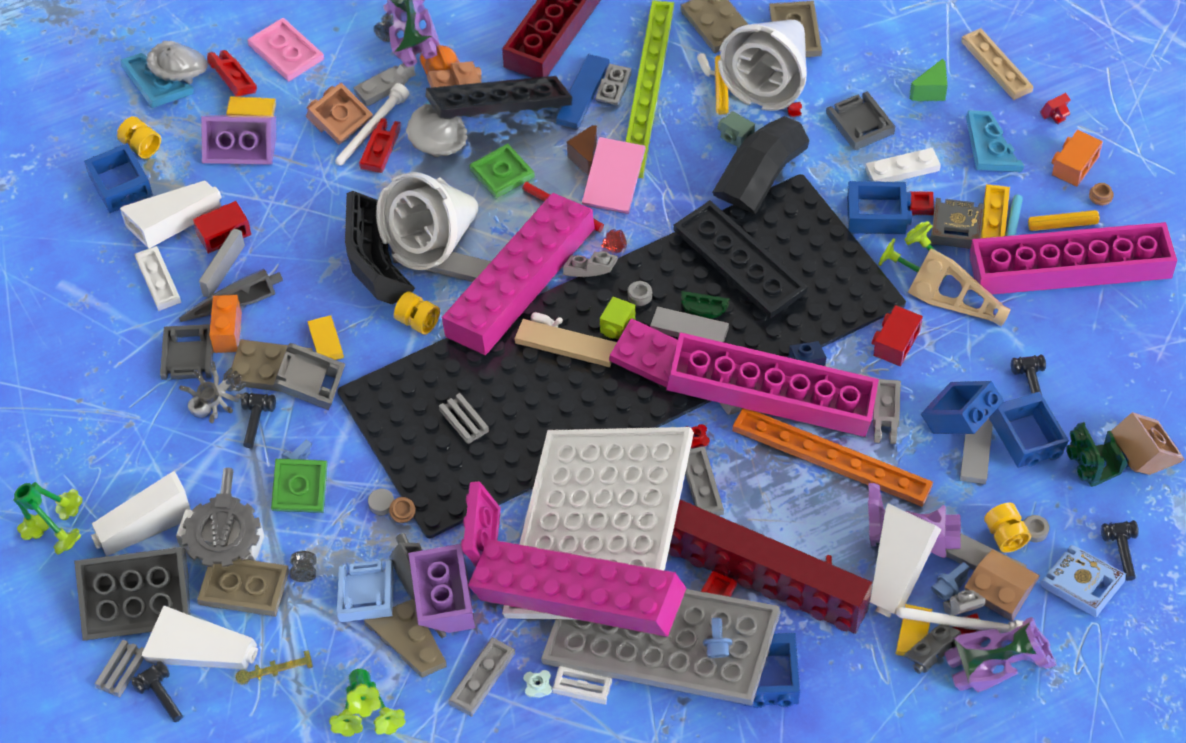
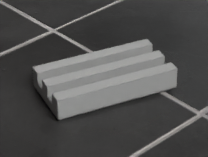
[439,393,489,444]
[95,640,144,697]

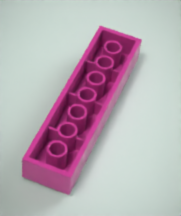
[442,193,595,355]
[969,222,1177,296]
[666,332,879,437]
[468,539,686,637]

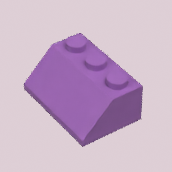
[201,115,276,164]
[409,544,475,633]

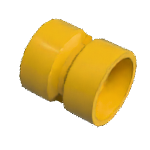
[117,116,161,159]
[393,292,440,335]
[984,503,1031,553]

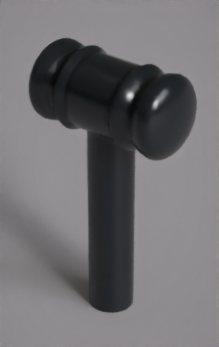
[1010,354,1046,394]
[241,392,276,448]
[1101,520,1139,581]
[131,661,183,722]

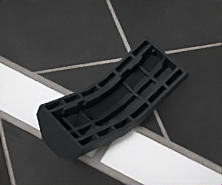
[712,116,810,214]
[345,191,415,304]

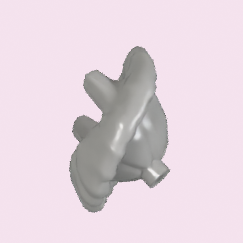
[146,40,208,85]
[406,104,467,157]

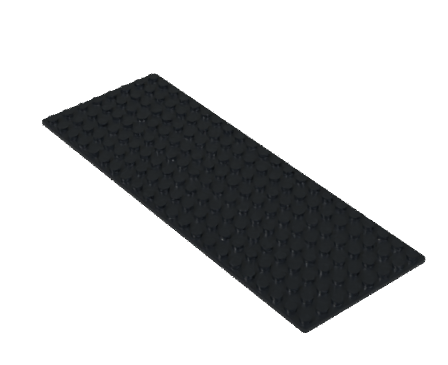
[338,174,906,538]

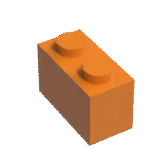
[1051,129,1103,187]
[209,295,242,353]

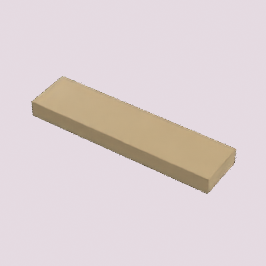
[961,28,1033,100]
[515,319,617,367]

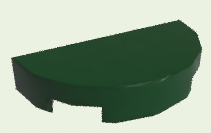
[681,291,730,319]

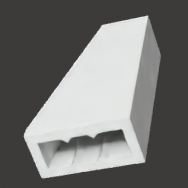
[120,180,221,248]
[91,471,191,556]
[870,504,941,618]
[141,606,258,670]

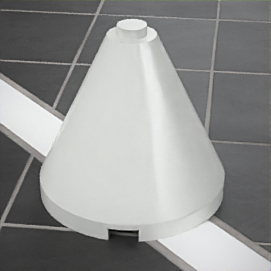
[718,20,807,111]
[376,172,478,270]

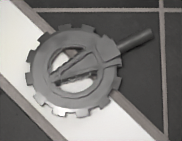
[181,468,261,567]

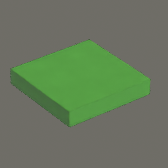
[469,144,535,199]
[271,459,328,513]

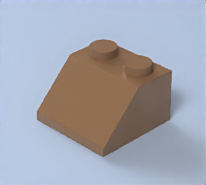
[1111,412,1185,475]
[964,549,1040,622]

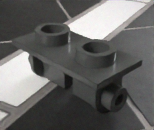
[904,624,961,674]

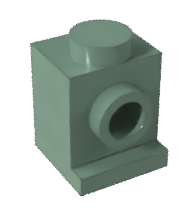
[717,111,755,149]

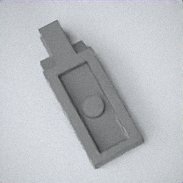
[353,63,416,106]

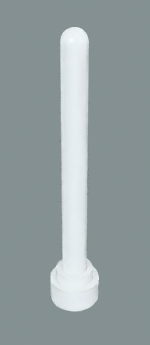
[335,83,410,166]
[896,607,1024,634]

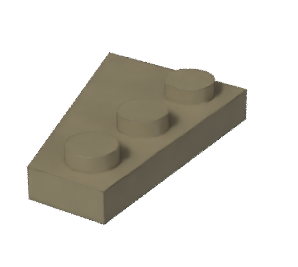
[364,599,447,678]

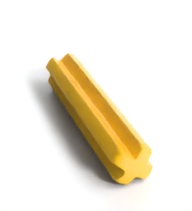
[715,55,729,115]
[1028,210,1100,231]

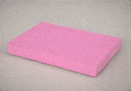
[247,18,324,82]
[582,137,645,214]

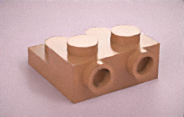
[427,61,482,87]
[306,82,373,145]

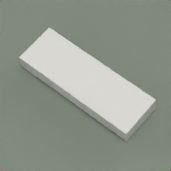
[134,246,181,311]

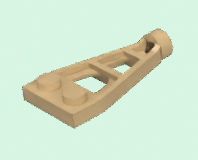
[908,249,1011,327]

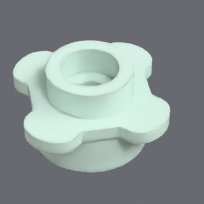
[524,670,552,698]

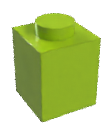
[600,297,636,340]

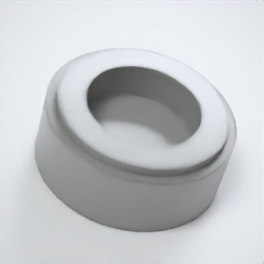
[628,281,652,306]
[368,489,394,515]
[1024,515,1049,542]

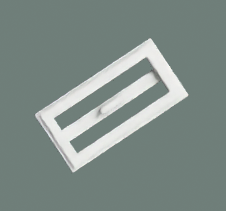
[552,666,612,705]

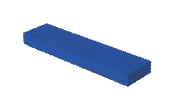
[556,54,610,129]

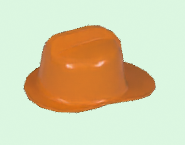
[420,45,459,75]

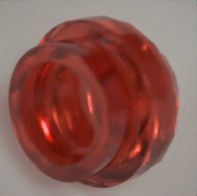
[601,229,627,253]

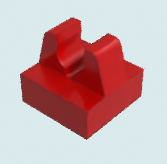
[1040,93,1071,124]

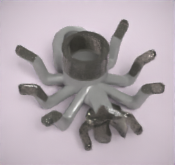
[179,361,246,424]

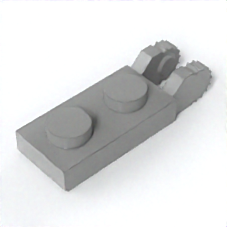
[873,379,901,444]

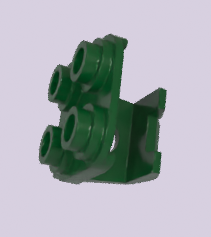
[1066,422,1127,487]

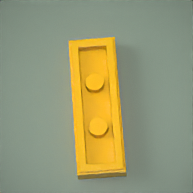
[980,184,1010,238]

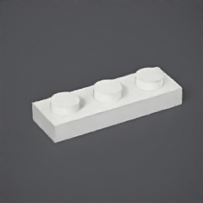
[865,148,941,182]

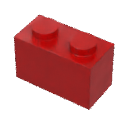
[193,201,251,254]
[872,305,923,367]

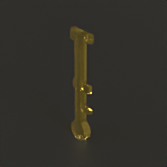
[235,650,313,685]

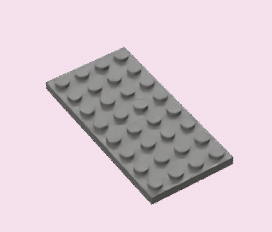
[541,589,781,705]

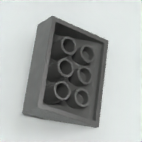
[74,547,190,641]

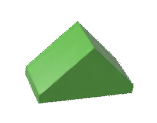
[909,59,948,101]

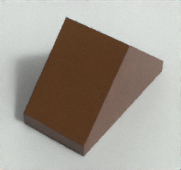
[567,125,597,176]

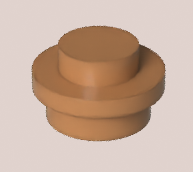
[1089,183,1113,205]
[389,497,415,523]

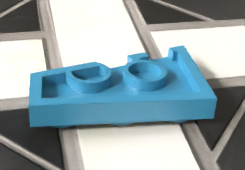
[121,53,194,108]
[966,110,1024,172]

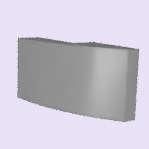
[595,64,632,105]
[563,251,618,277]
[943,590,986,615]

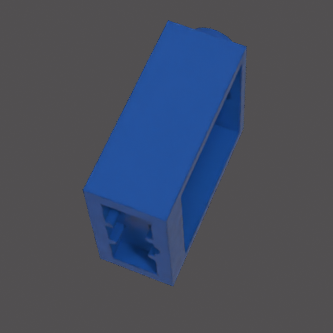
[84,143,153,214]
[847,181,912,234]
[921,381,1004,434]
[989,392,1069,468]
[744,633,800,708]

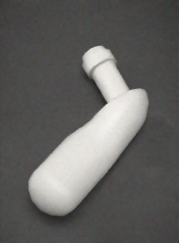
[697,53,715,77]
[531,312,563,328]

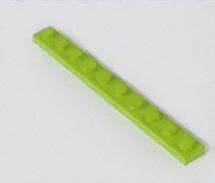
[625,0,674,179]

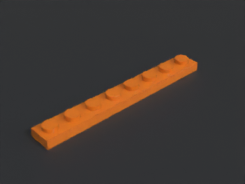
[733,408,933,507]

